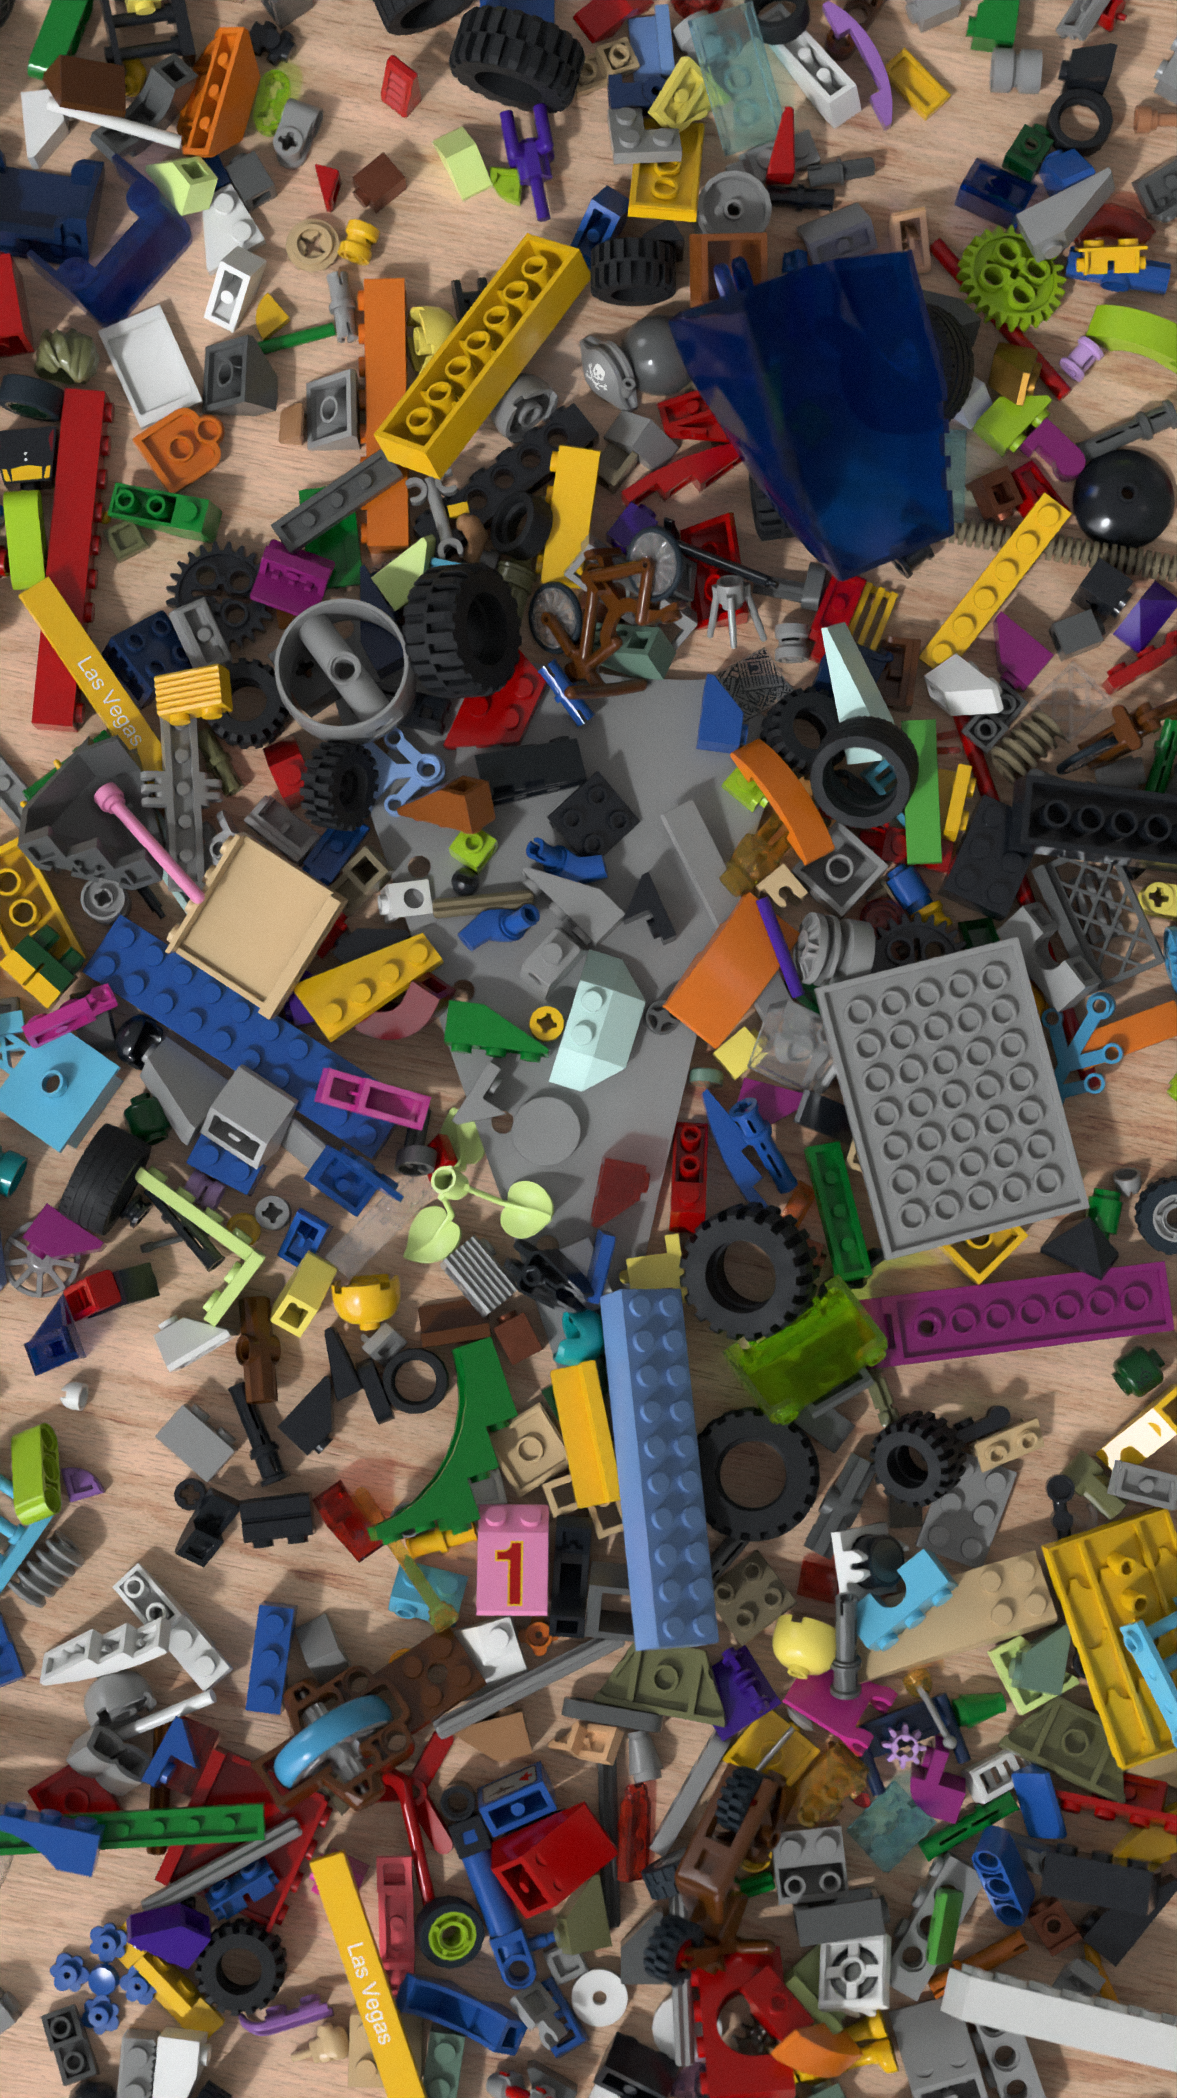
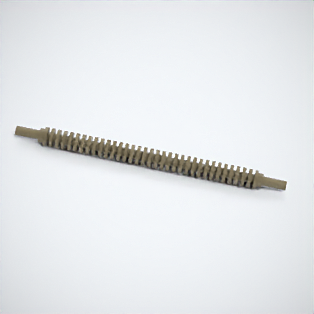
[900,514,1177,582]

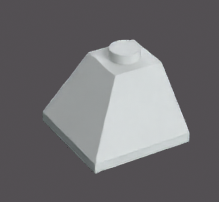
[153,1315,238,1372]
[452,1615,529,1701]

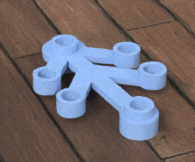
[362,728,446,817]

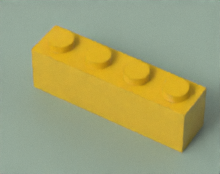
[535,444,602,589]

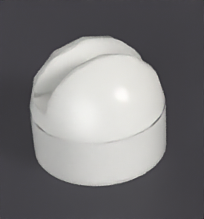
[60,1382,89,1411]

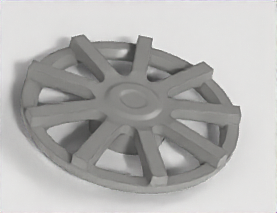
[3,1221,81,1298]

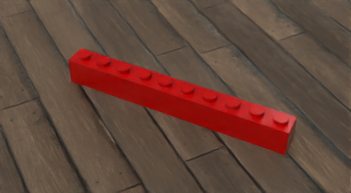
[31,388,115,733]

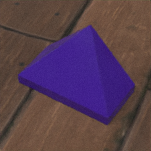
[1113,581,1177,653]

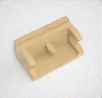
[754,863,808,915]

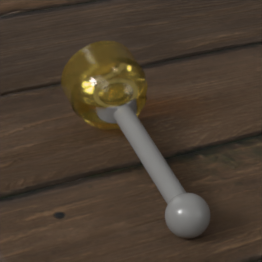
[902,1668,957,1750]

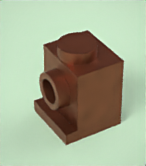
[965,465,1024,523]
[1027,1896,1082,1957]

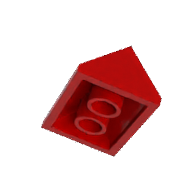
[680,512,749,630]

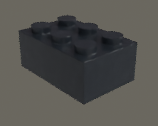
[937,795,1034,922]

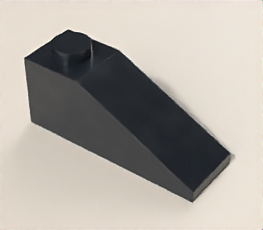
[1079,1874,1177,1967]

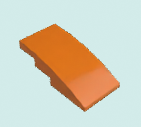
[662,892,800,1049]

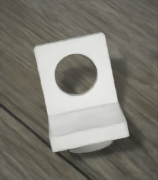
[378,879,433,924]

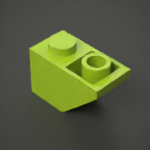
[973,395,1052,457]

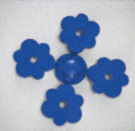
[50,1922,157,2035]

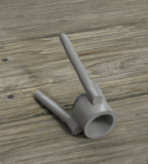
[707,575,767,649]

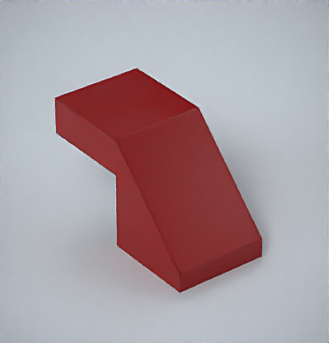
[572,0,654,44]

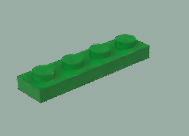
[804,1141,873,1283]

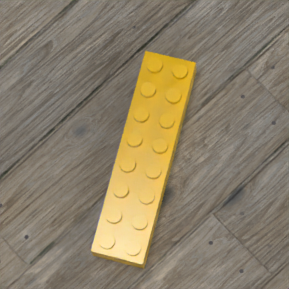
[374,233,591,480]

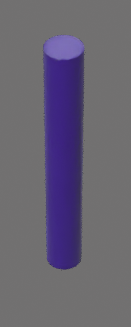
[756,896,805,999]

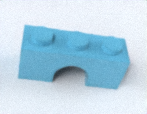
[857,1548,959,1651]

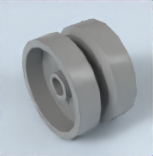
[692,170,772,234]

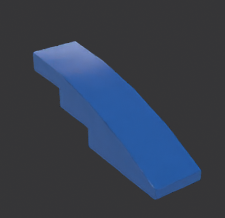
[701,1089,768,1208]

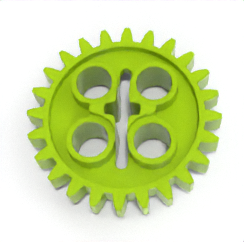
[956,225,1066,332]

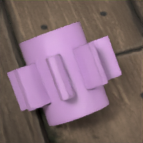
[881,1723,926,1769]

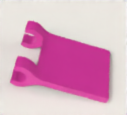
[782,1668,898,1757]

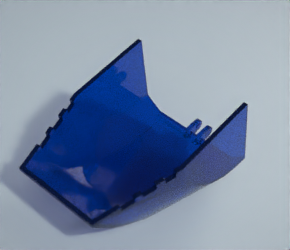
[668,249,955,581]

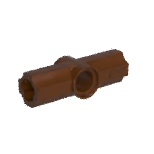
[235,1296,281,1404]

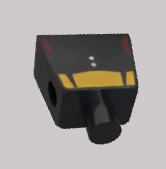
[0,426,60,492]

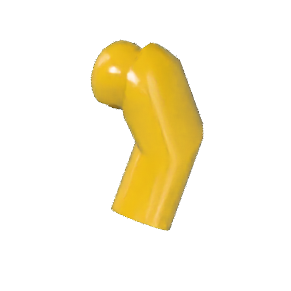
[122,59,147,97]

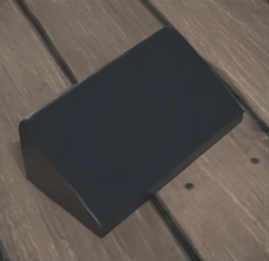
[642,220,684,262]

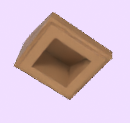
[278,403,307,445]

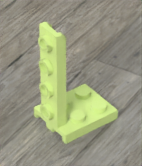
[135,1165,266,1327]

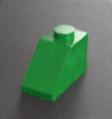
[966,0,1020,53]

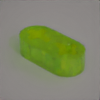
[253,70,291,137]

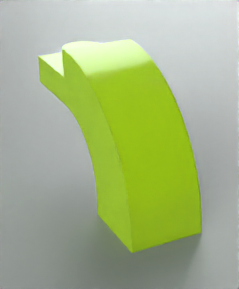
[1086,305,1177,374]

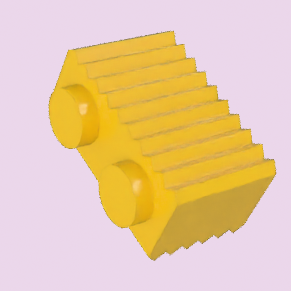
[154,663,233,726]

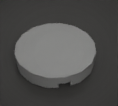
[511,1096,581,1166]

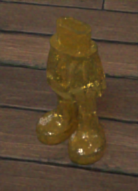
[719,810,827,897]

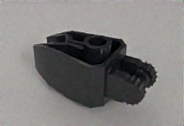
[504,1239,594,1313]

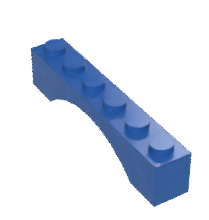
[0,1802,105,1877]

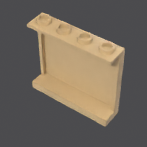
[165,832,349,1020]

